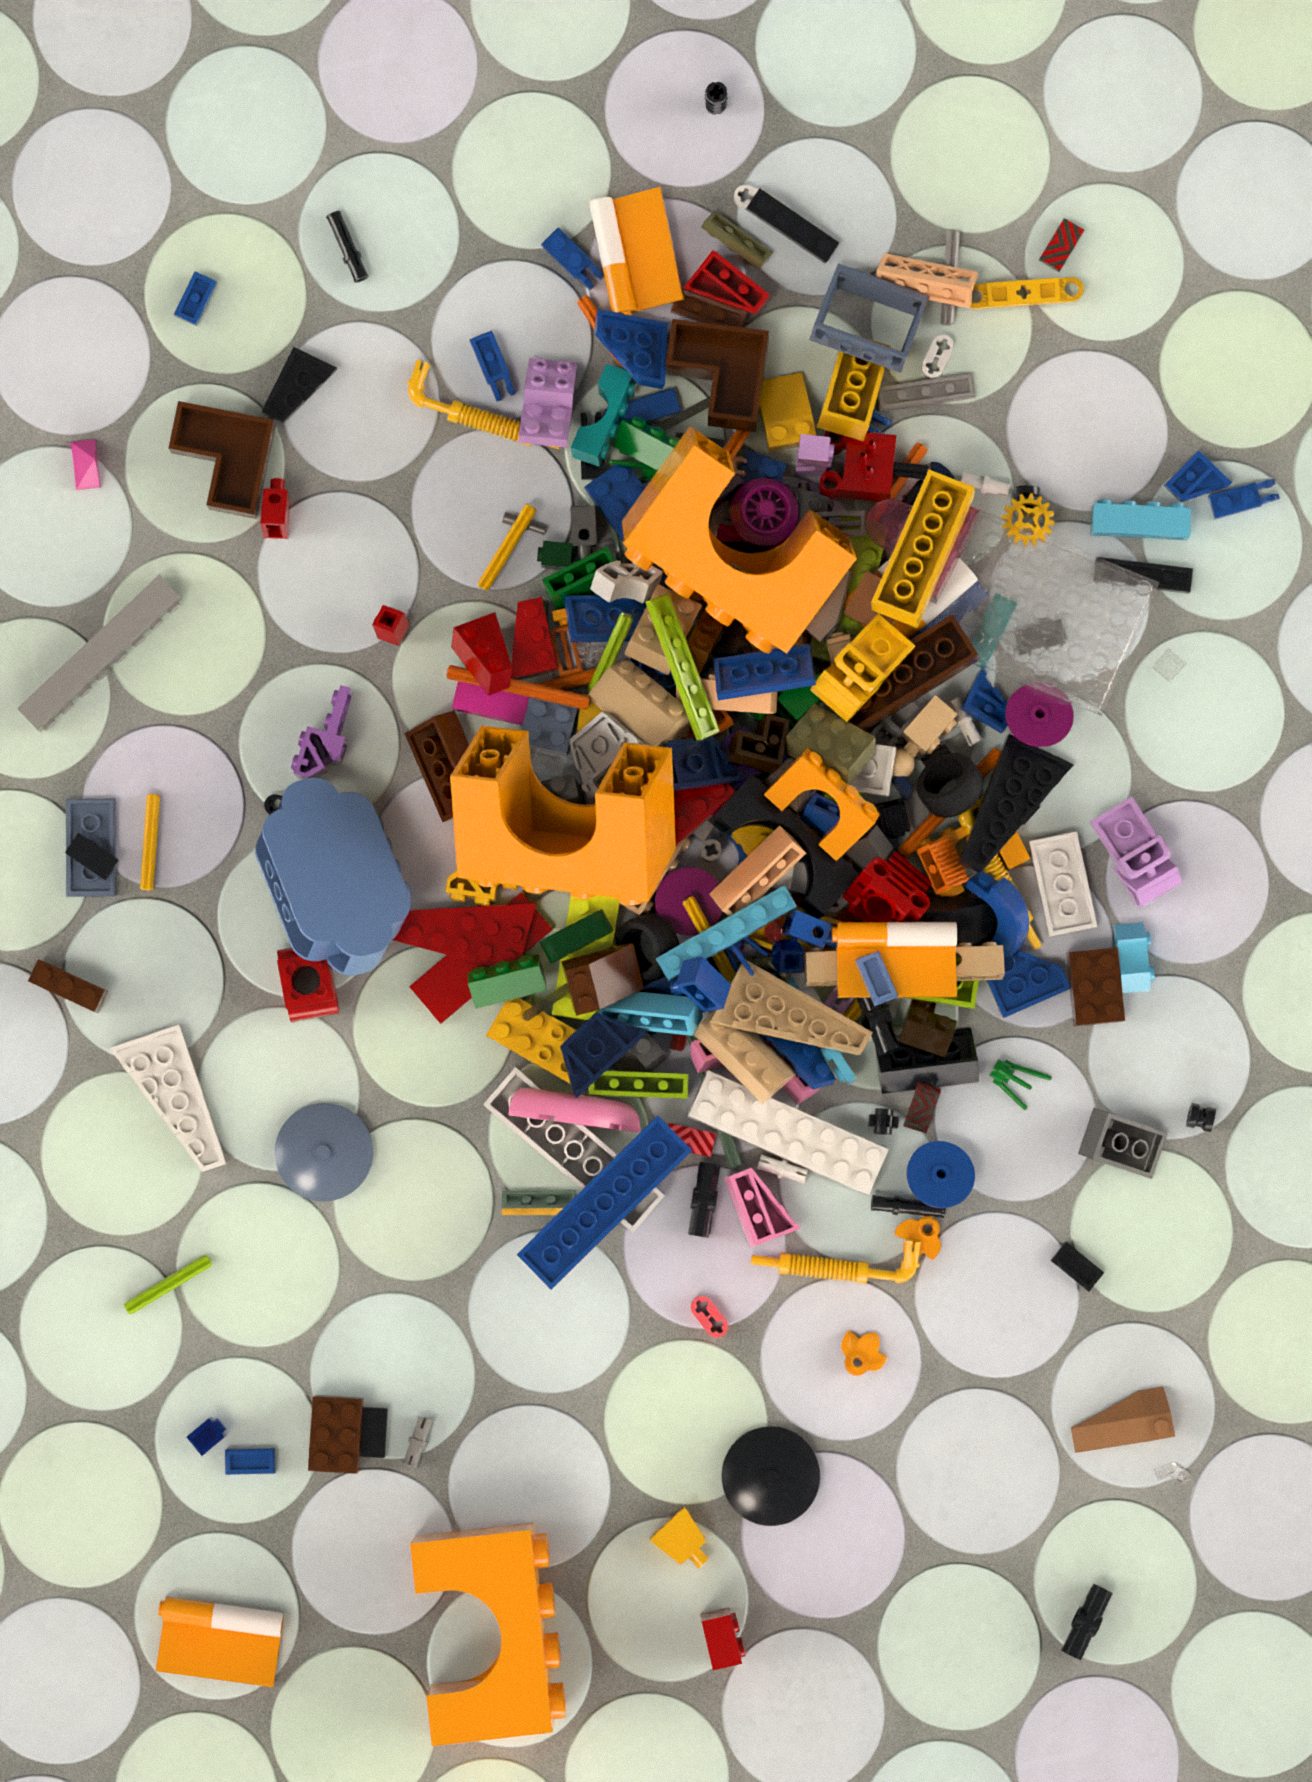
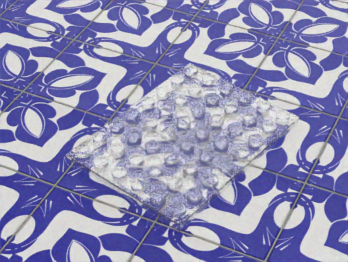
[926,509,1159,716]

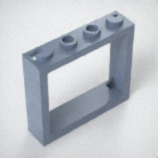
[809,263,929,373]

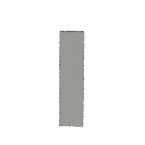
[877,373,976,412]

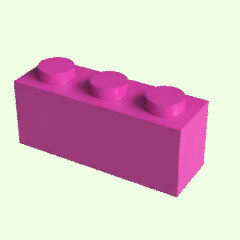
[452,681,530,726]

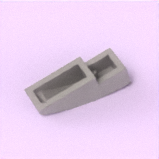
[870,696,929,747]

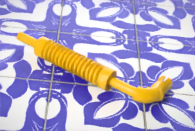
[407,360,560,450]
[958,793,1042,950]
[751,1239,921,1284]

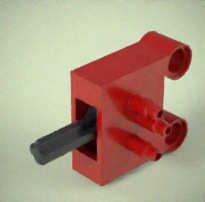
[819,430,929,503]

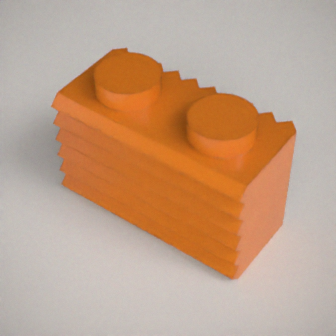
[917,836,969,895]

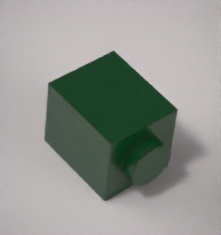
[537,541,573,570]

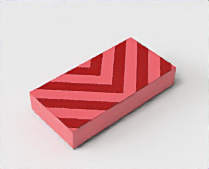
[668,1123,716,1157]

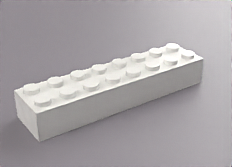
[483,1067,665,1233]
[687,1070,889,1195]

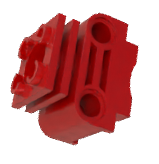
[842,851,932,922]
[277,947,340,1023]

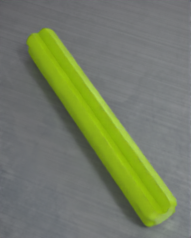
[587,612,633,694]
[124,1255,212,1315]

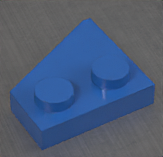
[1164,450,1232,503]
[960,669,1008,733]

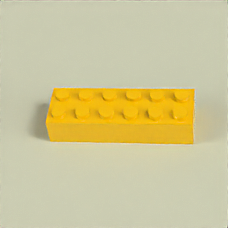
[871,470,975,628]

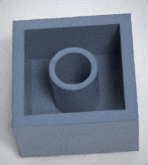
[522,698,578,757]

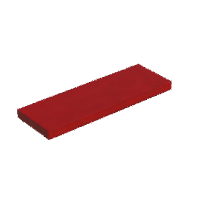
[409,892,553,1024]

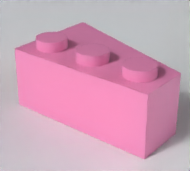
[724,1168,801,1247]

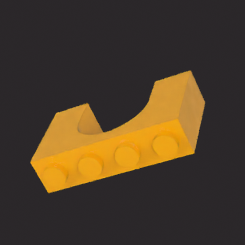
[764,748,880,861]
[915,816,1030,897]

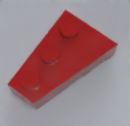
[683,250,772,316]
[511,597,558,680]
[451,612,512,696]

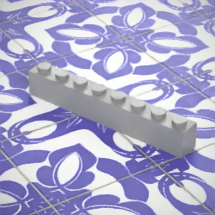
[17,574,182,732]

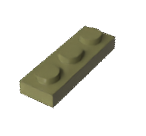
[701,211,773,269]

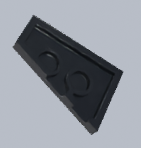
[261,347,338,423]

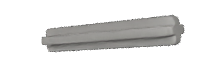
[941,230,960,326]

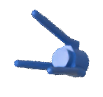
[724,936,768,976]

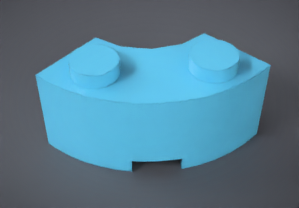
[1114,922,1155,993]

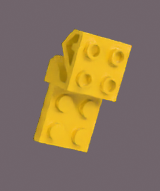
[810,613,915,722]
[445,871,541,906]
[486,998,577,1084]

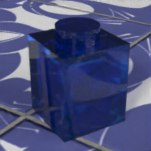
[771,939,805,974]
[186,1417,227,1456]

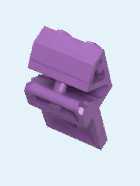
[291,685,353,780]

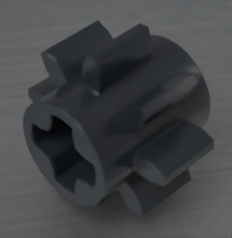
[868,1108,899,1135]

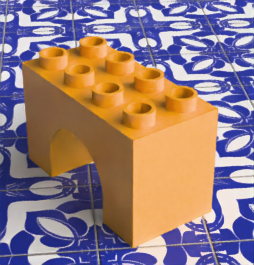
[622,426,857,654]
[450,725,676,905]
[410,1522,566,1746]

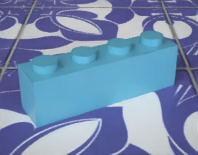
[1090,499,1191,540]
[598,992,703,1036]

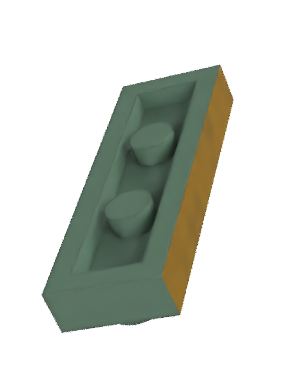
[502,1190,576,1215]

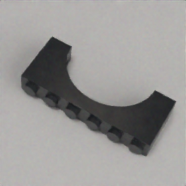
[709,774,859,919]

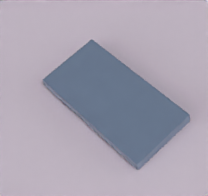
[66,798,116,897]

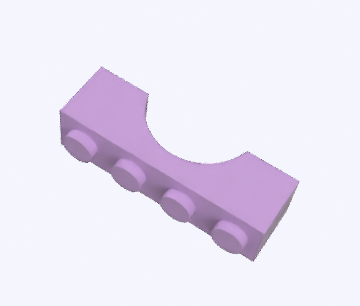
[795,434,834,478]

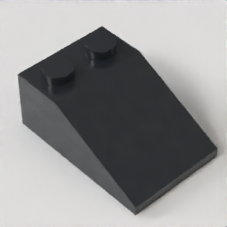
[923,896,997,947]

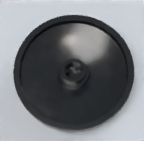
[721,1426,820,1526]

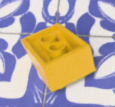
[760,372,816,453]

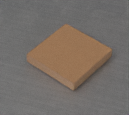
[843,571,896,626]

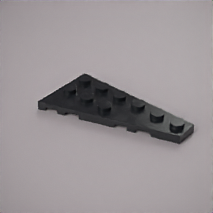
[958,734,1074,873]

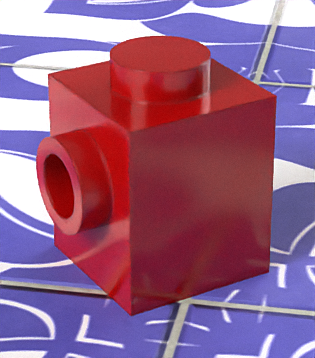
[372,605,410,646]

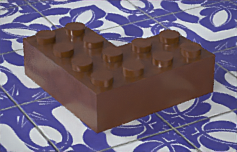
[666,319,769,432]
[168,401,276,519]

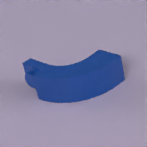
[965,871,1029,956]

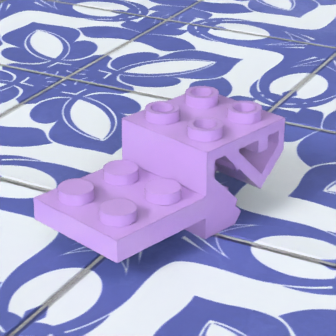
[518,358,577,448]
[1090,797,1182,909]

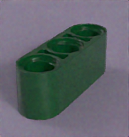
[539,909,614,964]

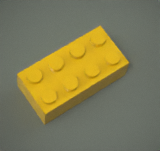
[817,336,891,441]

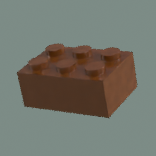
[1066,948,1125,1027]
[308,1395,364,1474]

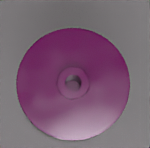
[730,478,798,546]
[1005,683,1074,747]
[655,867,722,936]

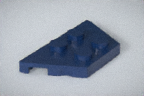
[664,735,744,791]
[560,1012,646,1098]

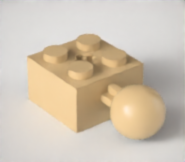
[892,695,958,778]

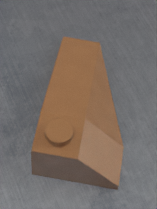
[1071,1386,1175,1453]

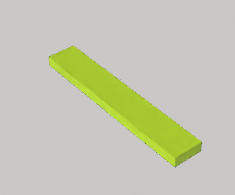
[645,593,720,741]

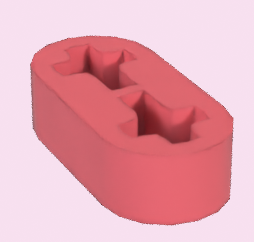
[691,1296,728,1338]

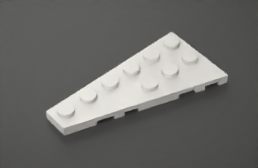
[109,1024,227,1172]

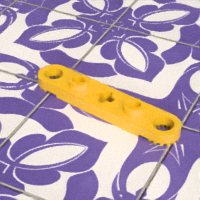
[969,277,1084,310]

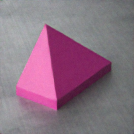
[71,439,101,490]

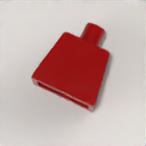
[260,478,290,539]

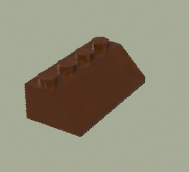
[404,710,469,823]

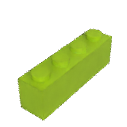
[589,1071,688,1099]

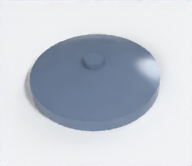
[275,1103,373,1201]

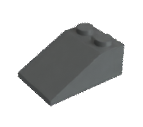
[1078,1107,1167,1179]

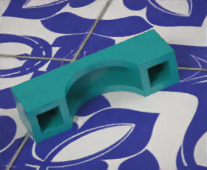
[571,364,637,467]

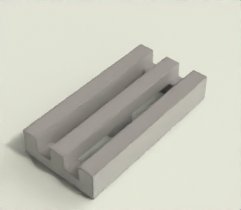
[816,510,866,536]

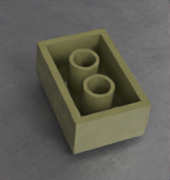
[786,704,876,785]

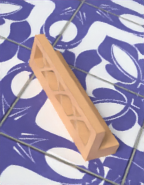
[876,253,978,308]

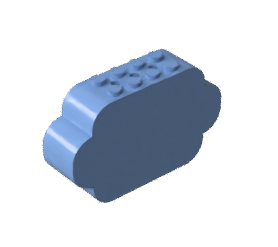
[255,778,411,976]

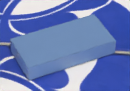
[855,951,898,1006]

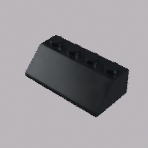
[874,1027,979,1094]

